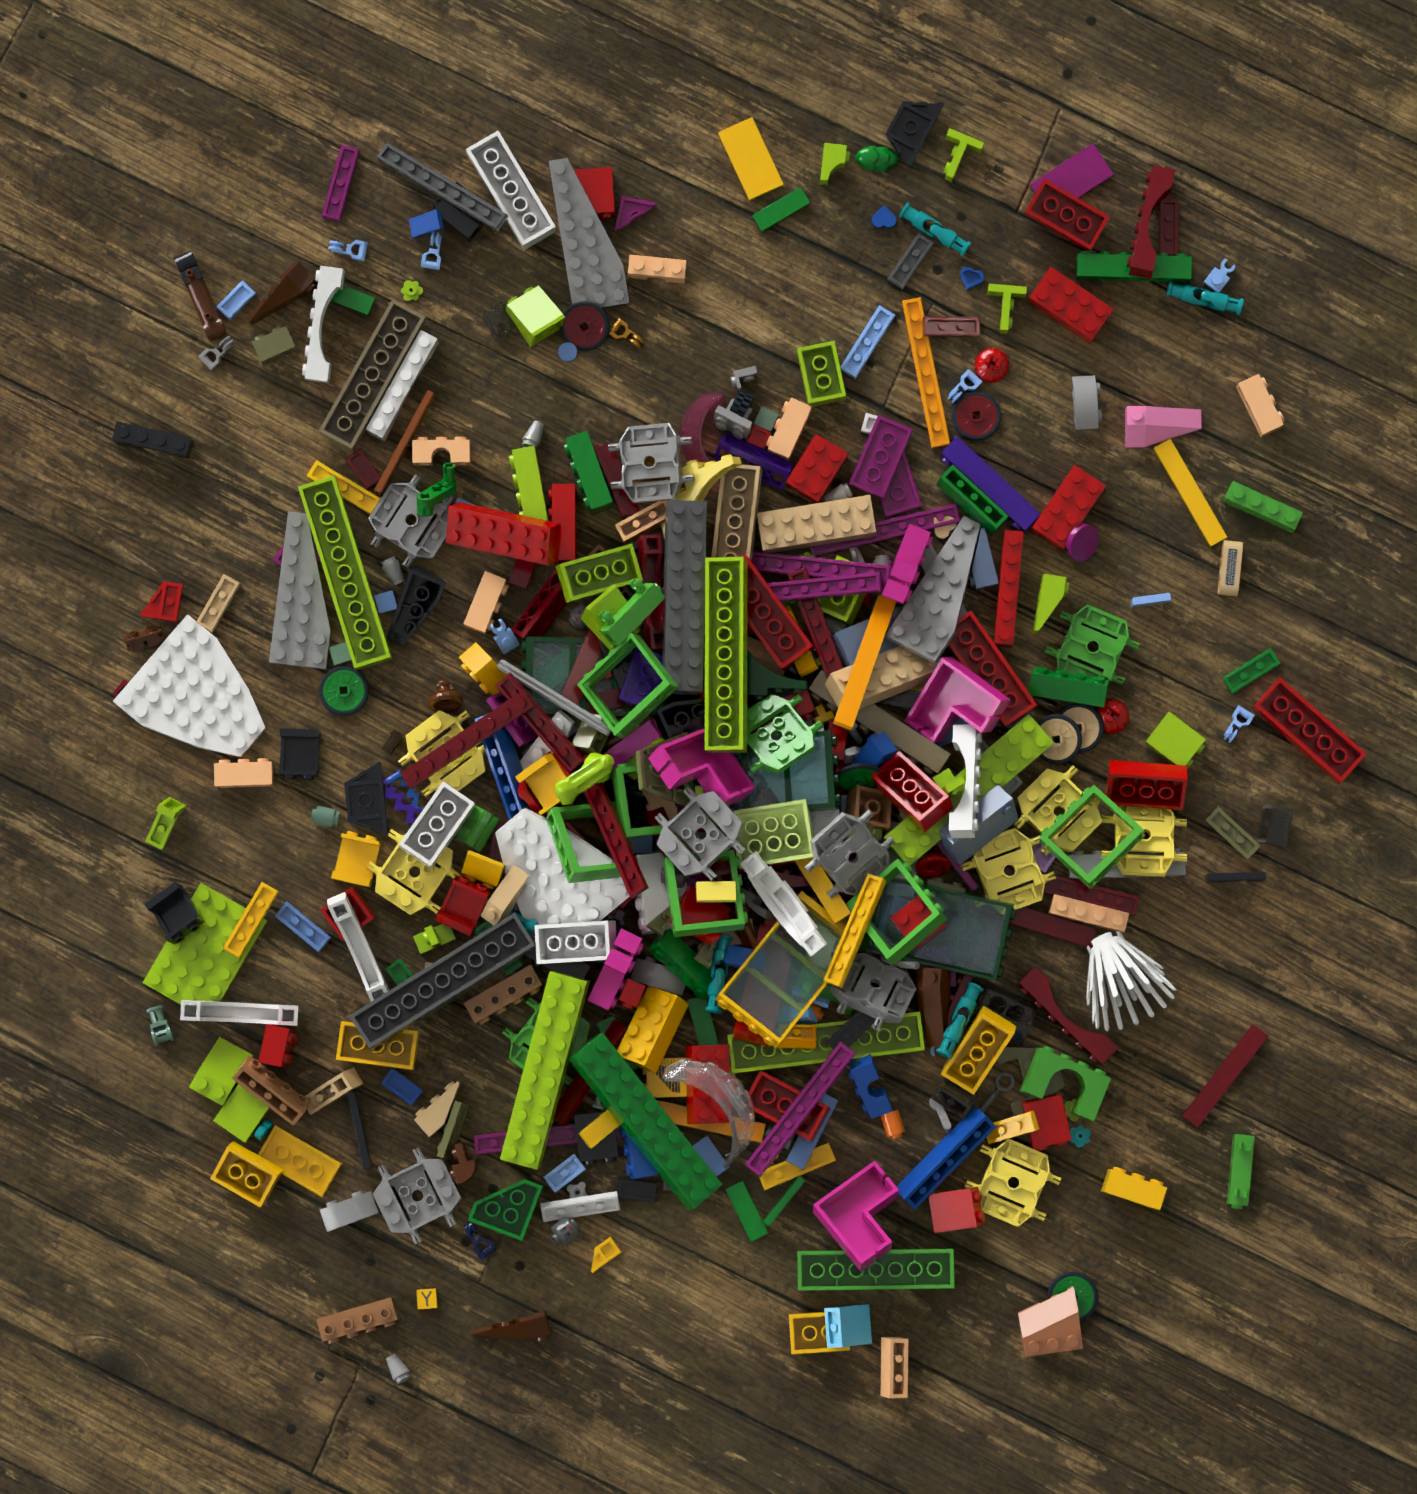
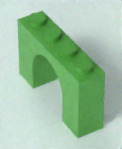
[1020,1046,1111,1121]

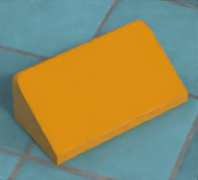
[777,1024,816,1049]

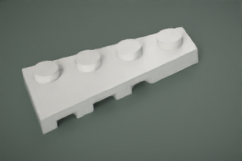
[520,710,575,770]

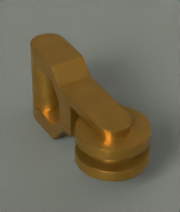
[608,318,645,350]

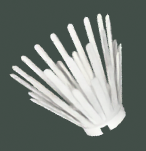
[1086,931,1177,1031]

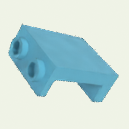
[824,1304,872,1348]

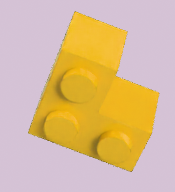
[459,642,506,695]

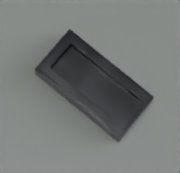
[617,1178,658,1202]

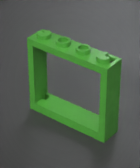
[577,633,678,738]
[611,763,695,839]
[1040,785,1145,889]
[546,801,638,883]
[663,850,748,937]
[846,859,947,964]

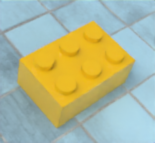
[210,1141,284,1208]
[1101,1167,1167,1210]
[789,1312,850,1354]

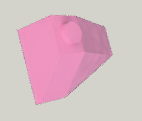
[1125,406,1202,448]

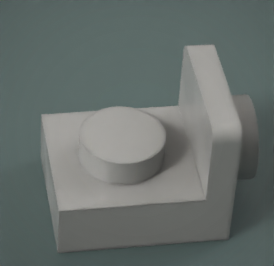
[731,366,757,392]

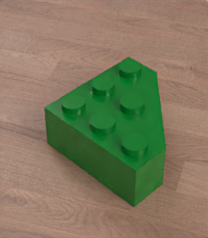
[468,1179,544,1241]

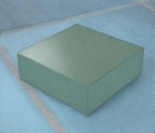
[754,407,779,432]
[329,642,352,666]

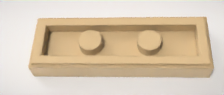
[197,574,241,633]

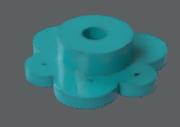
[1070,1125,1091,1148]

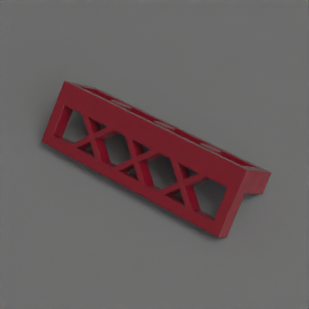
[593,442,640,520]
[511,570,567,647]

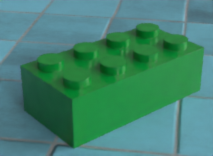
[564,431,614,516]

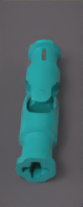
[899,202,971,257]
[1166,281,1244,315]
[705,934,733,1014]
[936,982,984,1059]

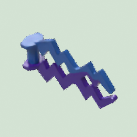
[383,770,424,825]

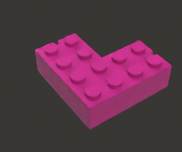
[881,524,933,604]
[904,657,1010,743]
[648,728,755,806]
[587,929,644,1011]
[813,1161,899,1272]

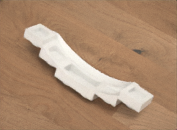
[740,852,827,956]

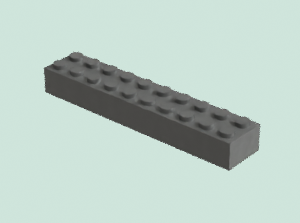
[662,499,707,695]
[349,913,536,1051]

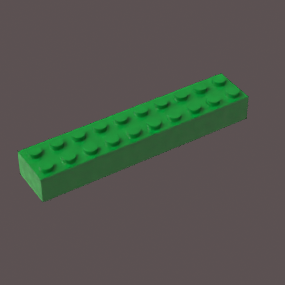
[568,1032,723,1210]

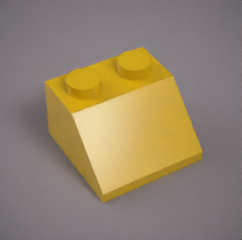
[461,850,506,890]

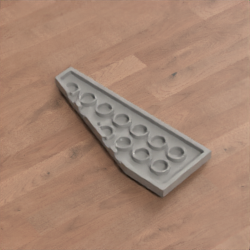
[549,158,630,308]
[269,511,331,670]
[885,516,981,664]

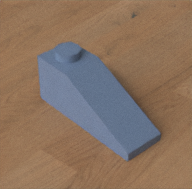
[969,528,999,591]

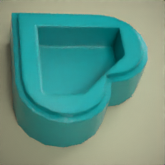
[254,1119,274,1142]

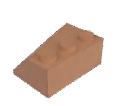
[1018,1286,1083,1357]

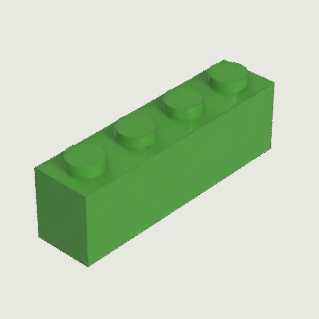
[1223,481,1303,533]

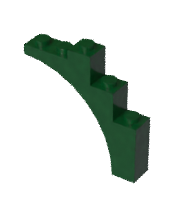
[747,649,808,700]

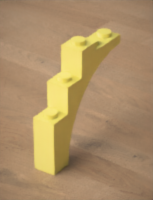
[660,454,742,538]

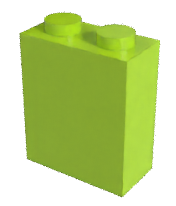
[1144,711,1206,769]
[213,1084,271,1143]

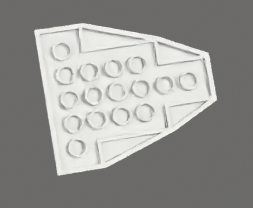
[113,614,266,758]
[495,808,630,925]

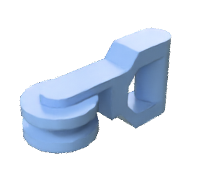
[421,231,442,270]
[328,240,368,262]
[947,369,983,404]
[1224,705,1255,743]

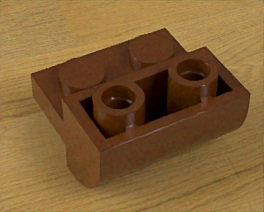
[450,1143,477,1184]

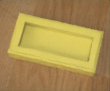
[696,881,736,902]

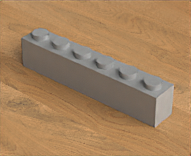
[1068,848,1186,879]

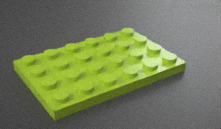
[143,883,268,1005]

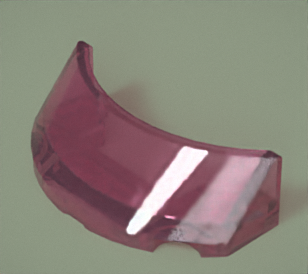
[680,392,725,463]

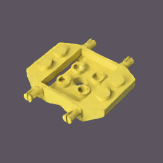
[398,710,486,797]
[1013,765,1102,856]
[1101,806,1187,877]
[961,828,1056,915]
[366,829,461,915]
[964,1139,1061,1227]

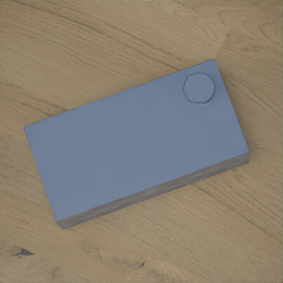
[832,606,903,668]
[939,785,1019,865]

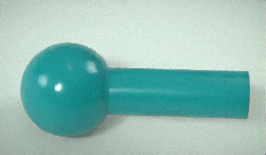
[509,910,539,934]

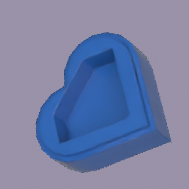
[871,205,896,229]
[960,267,984,291]

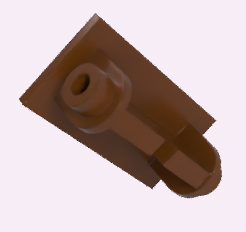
[124,625,165,652]

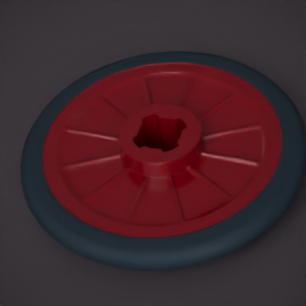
[560,301,609,351]
[951,392,1001,441]

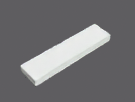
[540,1191,620,1222]

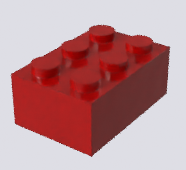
[786,434,848,504]
[258,1024,298,1068]

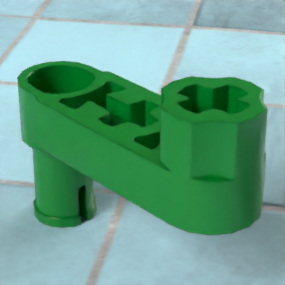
[417,462,457,517]

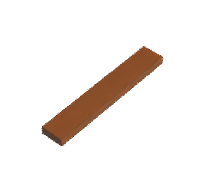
[374,390,435,496]

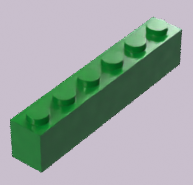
[1076,251,1192,283]

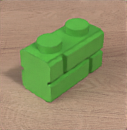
[456,806,500,852]

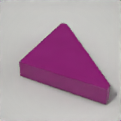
[615,196,656,232]

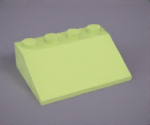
[733,799,815,869]

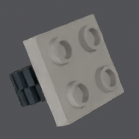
[713,390,755,440]

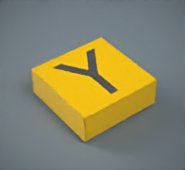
[416,1288,438,1309]

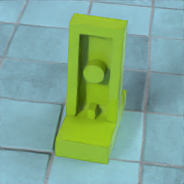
[943,128,984,182]
[987,284,1027,334]
[932,768,966,811]
[145,797,186,850]
[413,924,456,954]

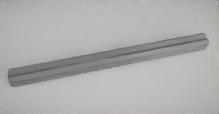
[497,660,612,736]

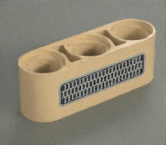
[1218,540,1243,597]

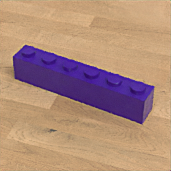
[941,436,1041,533]

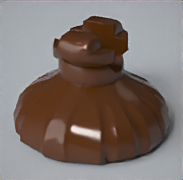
[427,680,464,713]

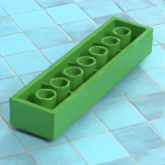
[797,1248,954,1291]

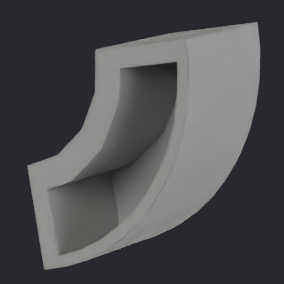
[1072,375,1102,430]
[630,956,685,996]
[320,1190,379,1232]

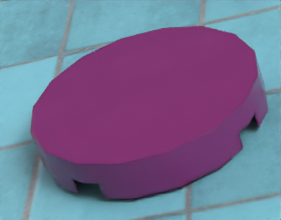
[1066,524,1099,562]

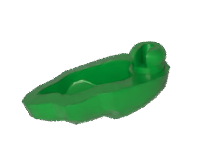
[855,146,898,172]

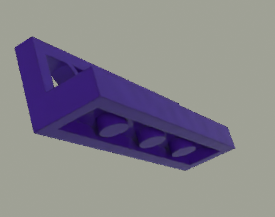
[713,432,794,490]

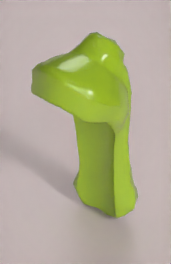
[555,752,614,805]

